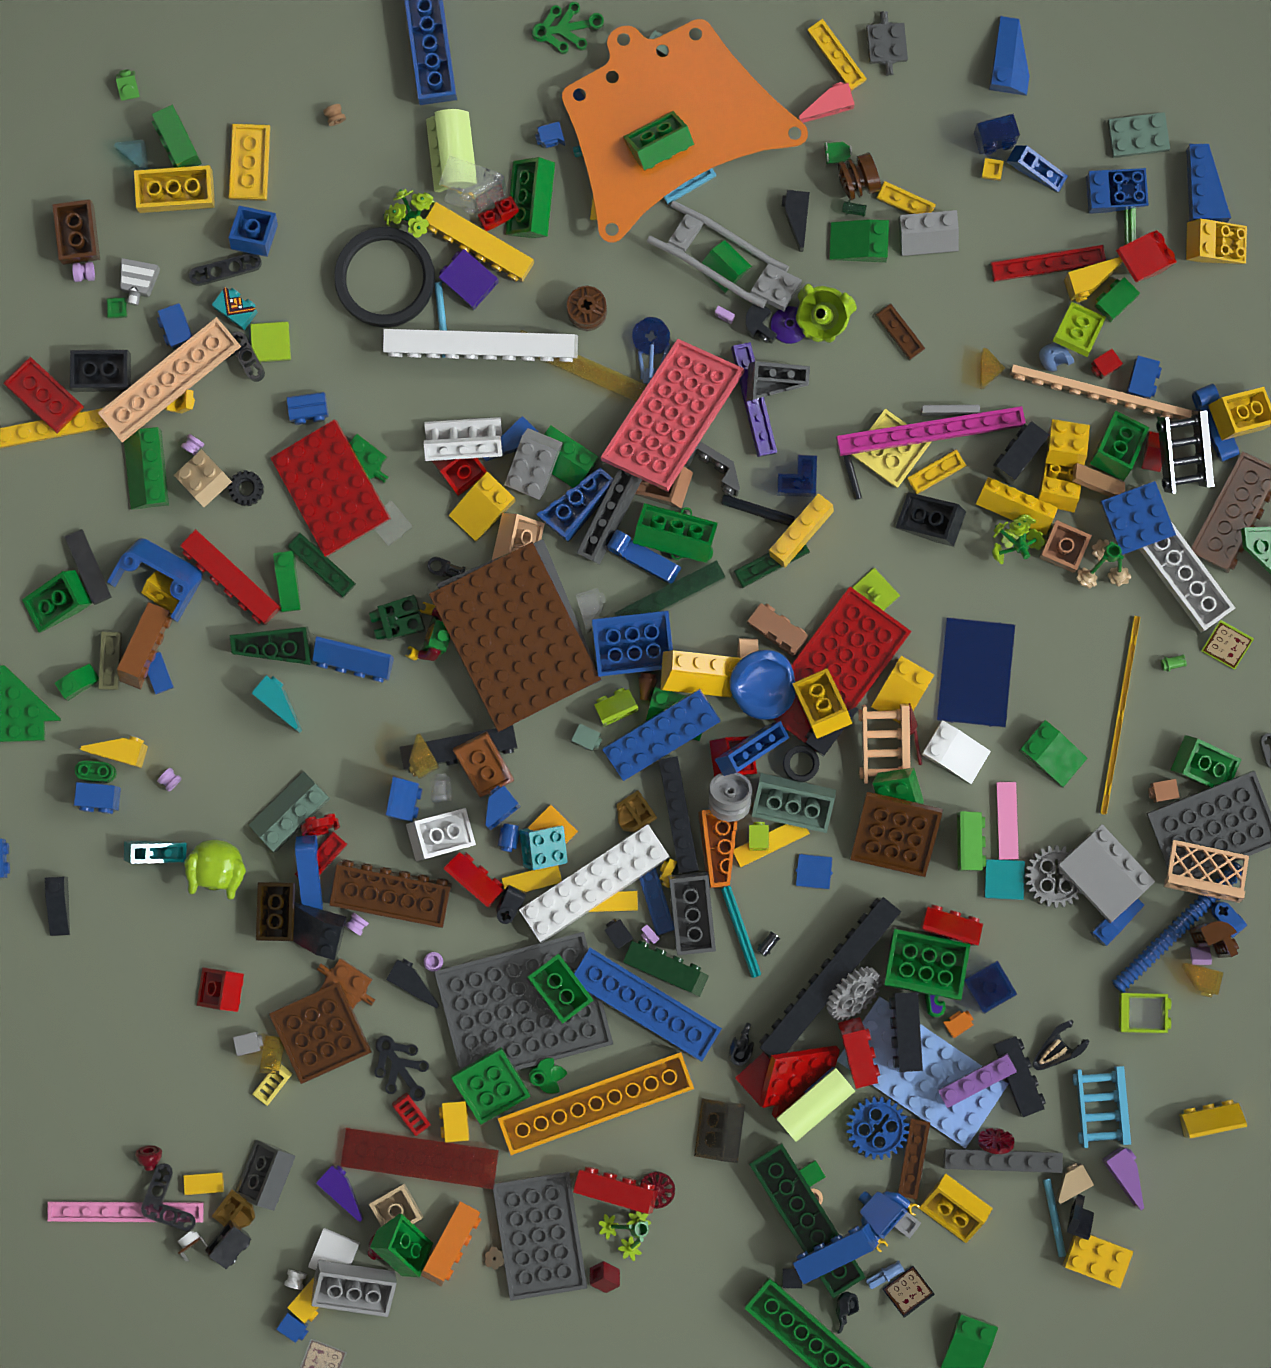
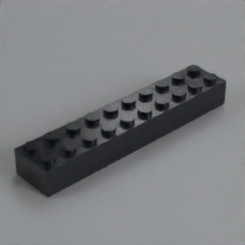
[759,897,902,1057]

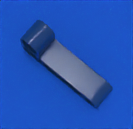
[1192,383,1240,462]
[607,530,681,585]
[295,835,323,910]

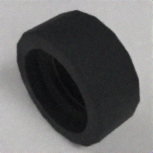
[783,745,820,782]

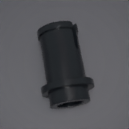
[757,931,780,957]

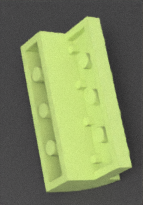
[426,109,477,192]
[776,1068,855,1142]

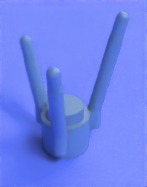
[638,343,670,385]

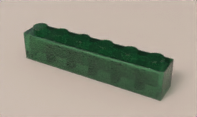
[615,560,726,616]

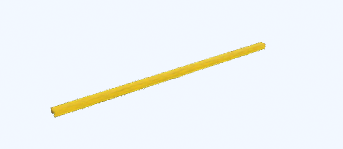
[1100,616,1140,815]

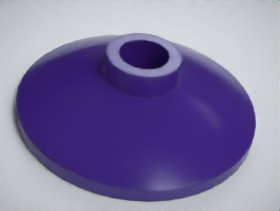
[771,306,805,344]

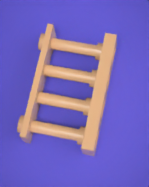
[858,704,910,784]

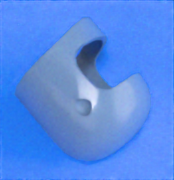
[1039,342,1074,372]

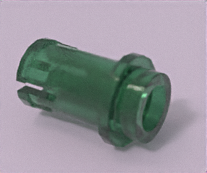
[842,200,867,217]

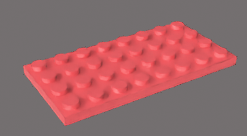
[601,339,744,491]

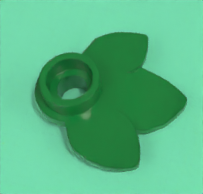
[529,1058,567,1094]

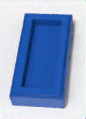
[148,652,174,695]

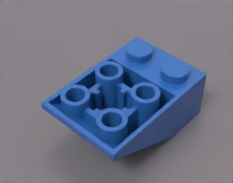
[1086,168,1149,214]

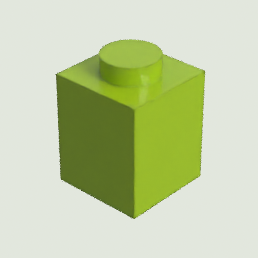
[749,822,769,851]

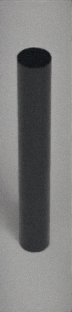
[843,455,862,500]

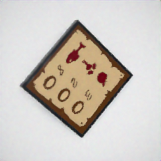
[882,1266,935,1318]

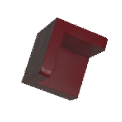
[590,1261,620,1293]

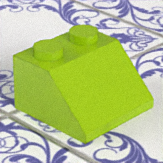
[594,688,639,727]

